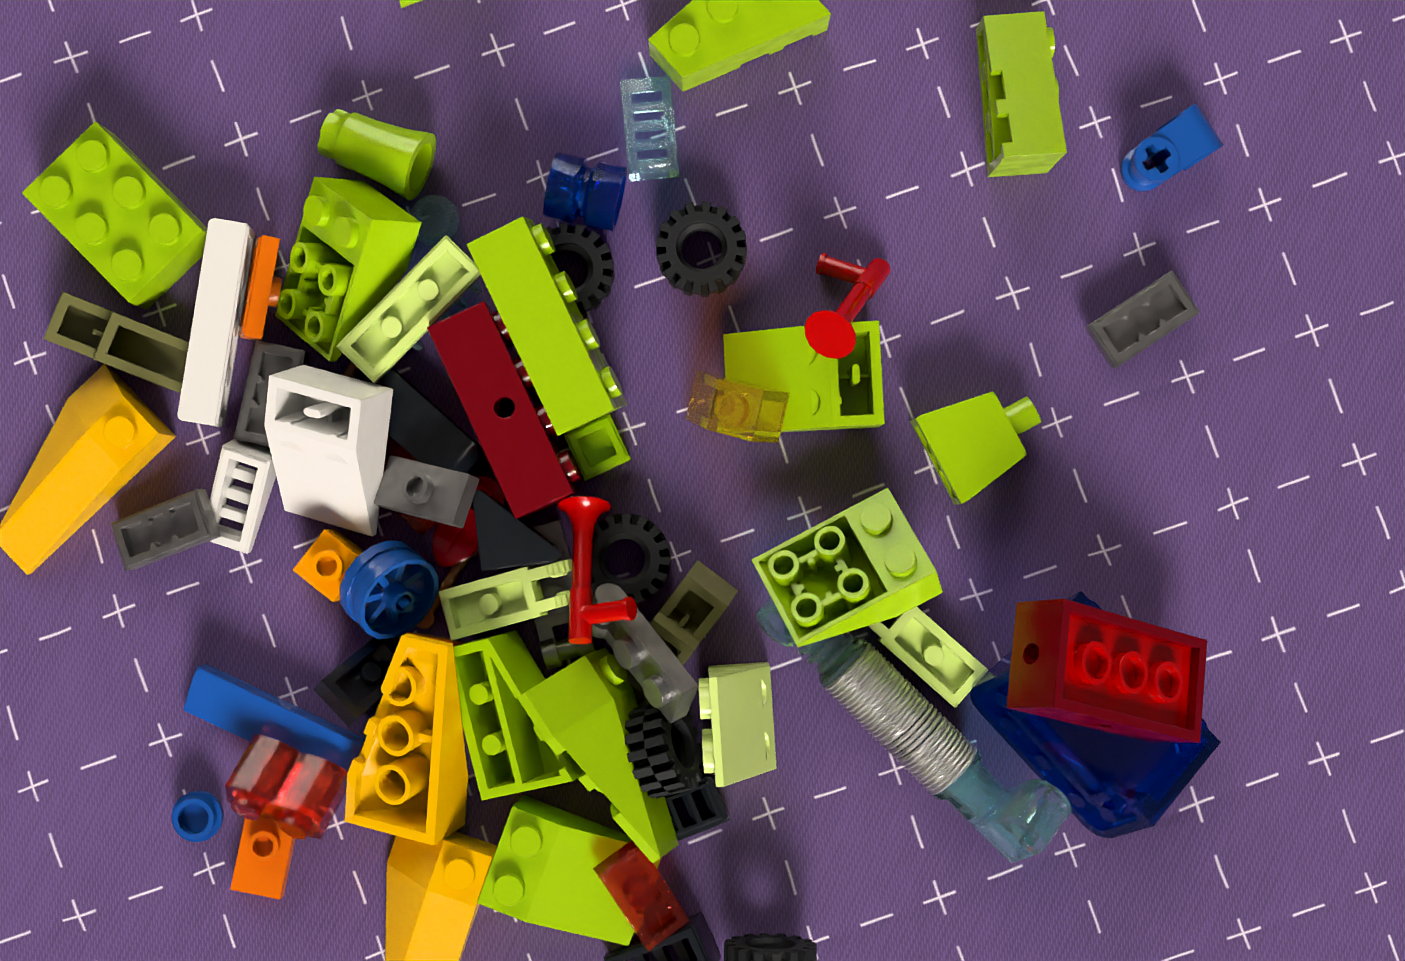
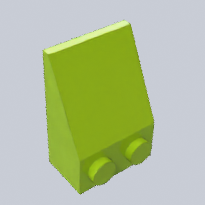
[477,795,661,946]

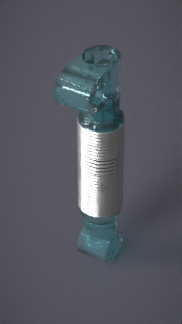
[756,597,1072,863]

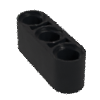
[355,367,485,473]

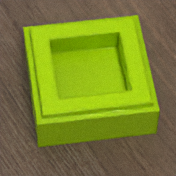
[564,414,631,481]

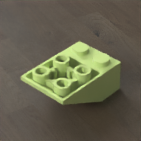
[699,662,777,787]

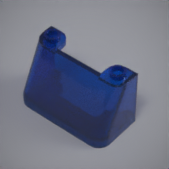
[970,591,1221,838]

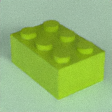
[22,121,207,310]

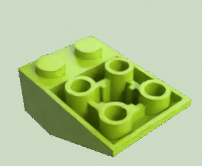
[275,177,422,362]
[723,321,885,435]
[751,487,943,647]

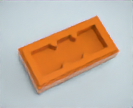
[238,235,282,341]
[230,787,304,900]

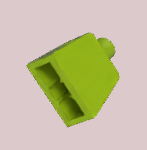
[910,391,1041,505]

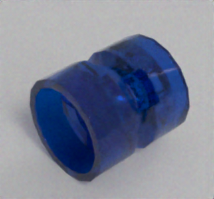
[543,152,627,232]

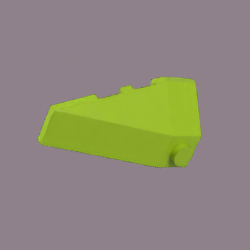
[517,647,679,863]

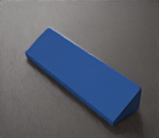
[183,664,365,787]

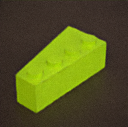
[466,217,628,436]

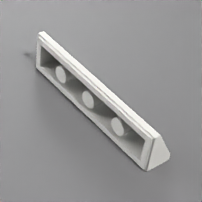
[177,218,255,427]

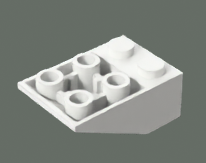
[264,365,393,536]

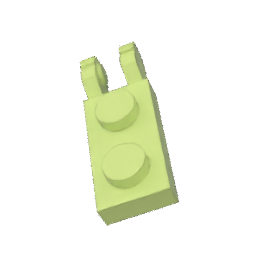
[438,559,573,641]
[868,606,988,708]

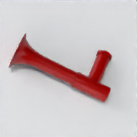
[804,253,891,359]
[557,496,637,644]

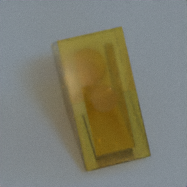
[686,370,790,443]

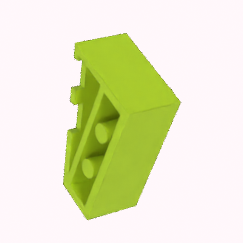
[648,0,831,92]
[976,11,1067,177]
[453,630,583,800]

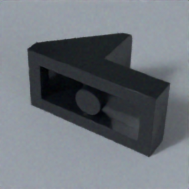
[313,637,400,727]

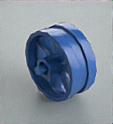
[340,541,439,639]

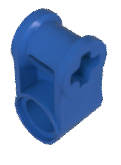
[1120,103,1224,192]

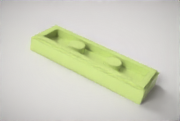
[336,235,481,384]

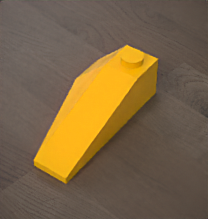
[0,364,176,575]
[345,633,468,846]
[385,831,498,961]

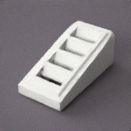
[210,439,276,554]

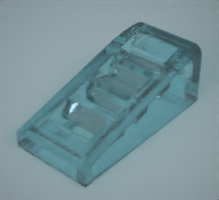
[620,76,680,181]

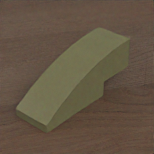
[43,292,189,393]
[626,560,738,707]

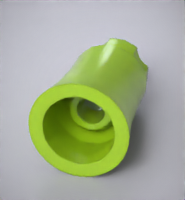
[317,109,436,201]

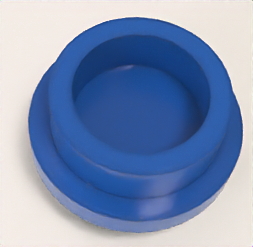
[171,790,224,842]

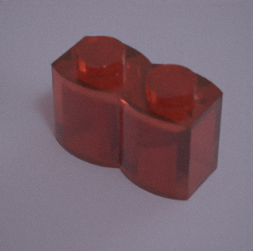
[225,734,348,839]

